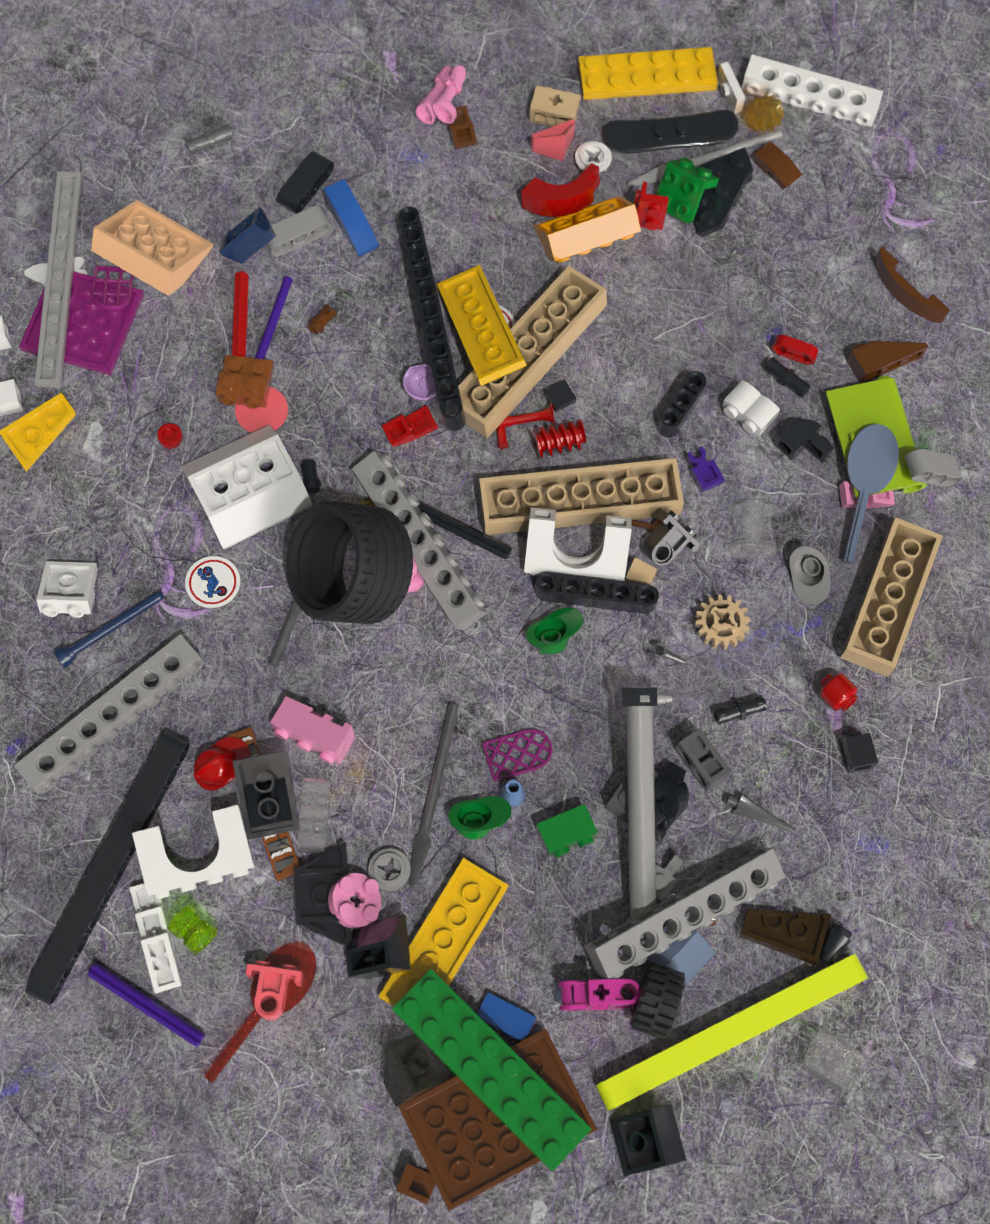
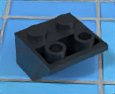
[346,915,411,979]

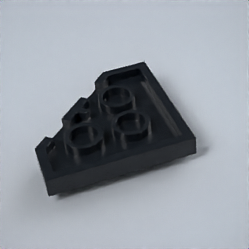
[694,147,754,237]

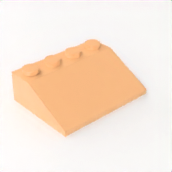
[91,200,213,296]

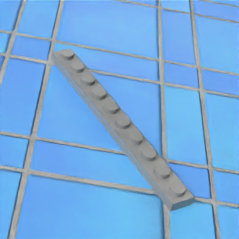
[35,171,83,388]

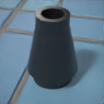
[819,923,853,965]

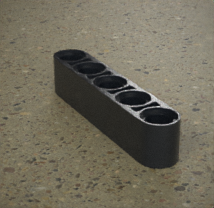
[535,572,659,614]

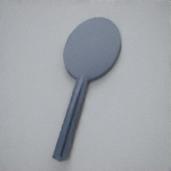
[843,424,899,564]

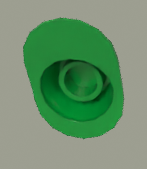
[526,607,584,655]
[448,796,512,840]

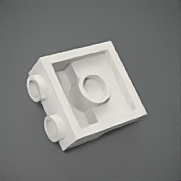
[36,561,98,618]

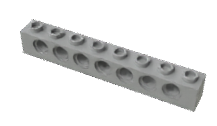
[352,451,488,631]
[14,634,203,795]
[585,847,785,979]

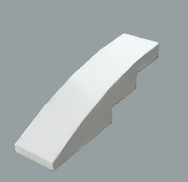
[130,883,182,994]

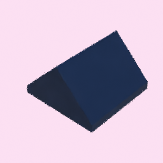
[220,206,276,264]

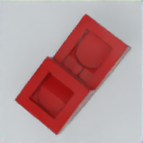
[382,405,439,447]

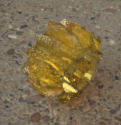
[745,93,784,133]

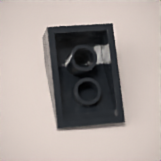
[232,750,300,840]

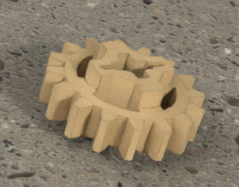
[694,594,750,650]

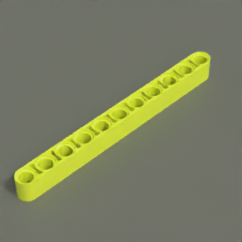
[595,953,869,1111]

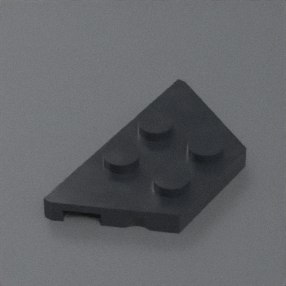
[293,843,351,947]

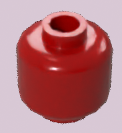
[819,673,858,711]

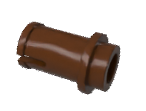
[307,305,337,335]

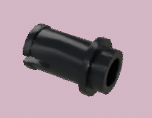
[301,460,322,493]

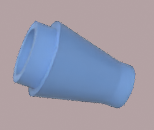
[500,780,526,807]

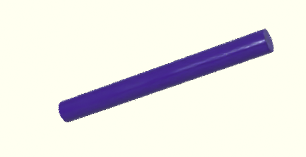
[255,276,293,359]

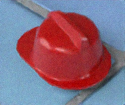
[194,737,251,791]

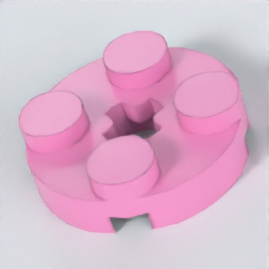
[328,873,381,928]

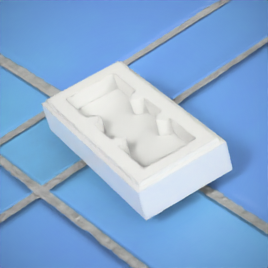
[717,62,745,114]

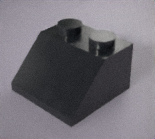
[610,1104,687,1177]

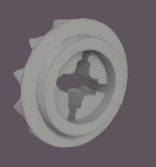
[368,848,411,891]

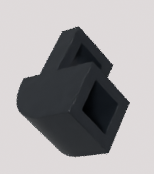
[774,419,834,464]

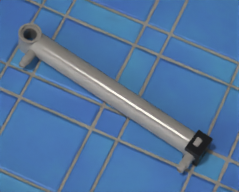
[622,687,672,941]

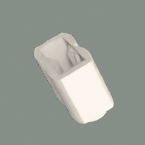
[722,380,780,436]

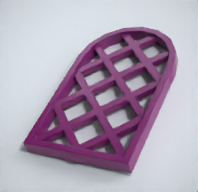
[482,729,553,782]

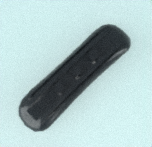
[605,110,739,154]

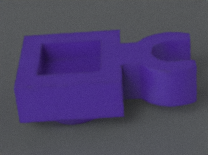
[687,446,725,492]

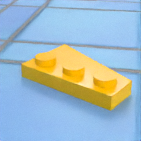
[0,393,76,472]

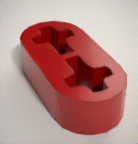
[772,335,819,365]

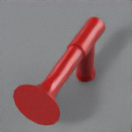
[496,401,556,449]

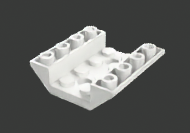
[181,425,313,550]

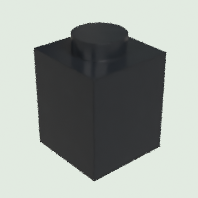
[840,731,878,773]

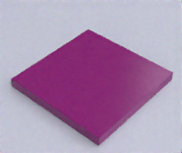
[19,271,144,376]

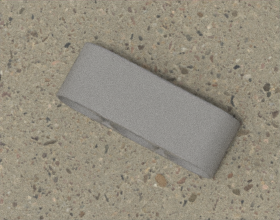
[266,206,333,256]
[905,449,962,487]

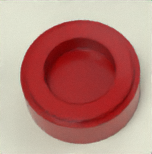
[157,423,183,449]

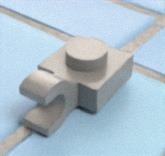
[656,855,684,903]

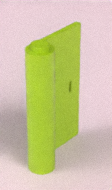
[825,376,927,499]

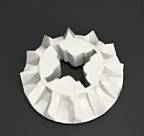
[575,141,612,173]

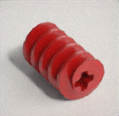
[533,419,586,458]

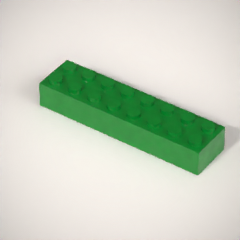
[392,969,592,1172]

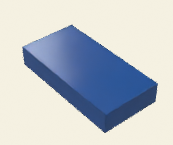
[477,992,536,1041]

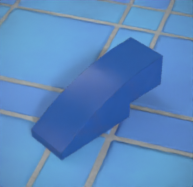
[324,179,379,257]

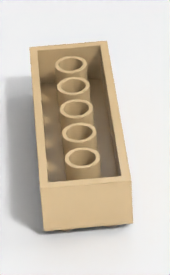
[840,517,943,677]

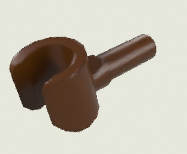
[631,518,661,533]

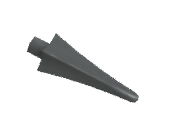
[725,795,793,832]

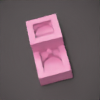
[839,481,895,508]

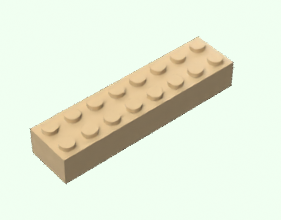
[453,266,607,439]
[479,458,684,535]

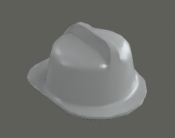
[789,546,831,605]

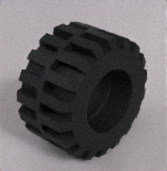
[631,963,685,1040]

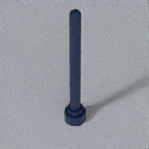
[53,591,164,669]

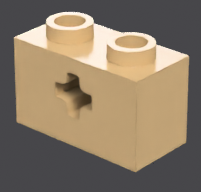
[529,86,581,127]

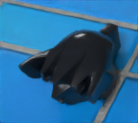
[654,762,690,843]

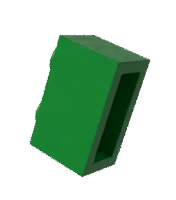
[536,804,598,858]

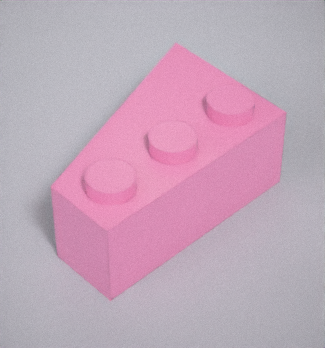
[270,697,355,765]

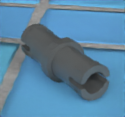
[185,124,234,155]

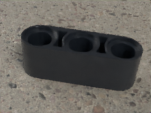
[277,151,334,214]
[658,371,707,438]

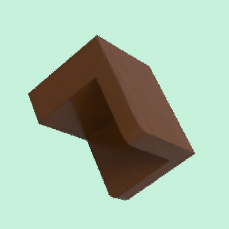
[396,1164,436,1204]

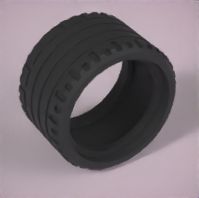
[286,501,413,624]

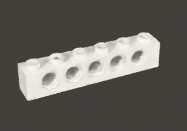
[741,55,883,127]

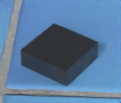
[544,380,577,412]

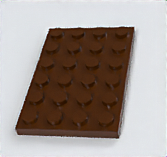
[399,1028,598,1211]

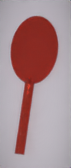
[204,943,317,1083]

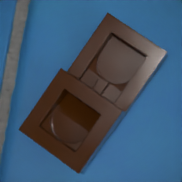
[447,106,478,149]
[752,141,803,190]

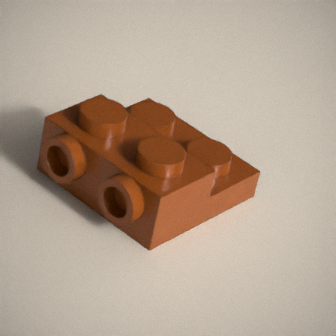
[215,355,274,408]

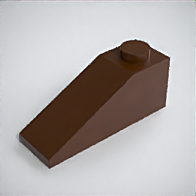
[847,341,928,384]

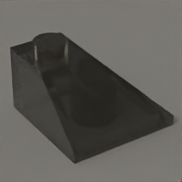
[383,1034,453,1108]

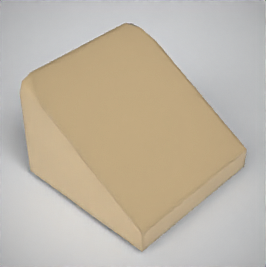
[625,558,657,585]

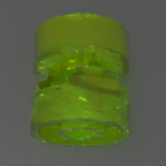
[167,903,219,955]

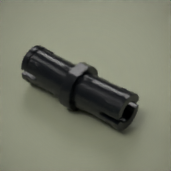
[764,357,811,398]
[713,695,767,725]

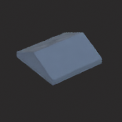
[646,924,715,986]

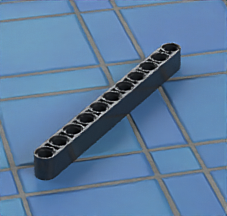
[398,207,466,431]
[25,732,190,1005]

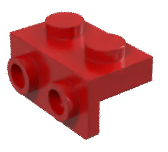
[634,181,669,230]

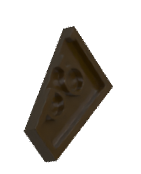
[739,909,831,965]

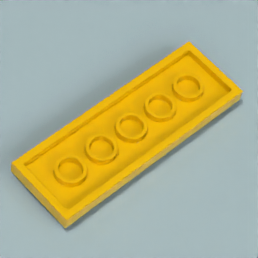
[578,47,718,100]
[437,265,527,386]
[378,858,509,1007]

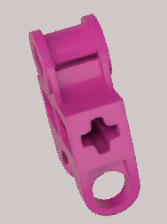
[558,979,641,1011]

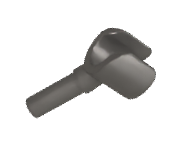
[647,643,684,665]

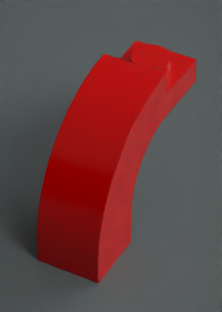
[521,163,600,217]

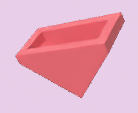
[531,119,575,162]

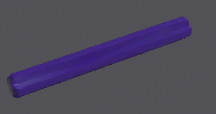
[87,963,205,1047]

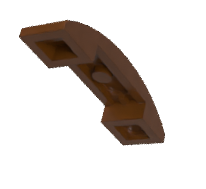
[874,246,950,324]

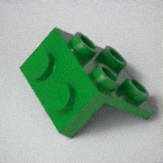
[657,158,719,223]

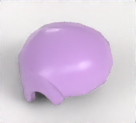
[403,364,437,401]

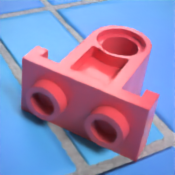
[246,961,304,1021]

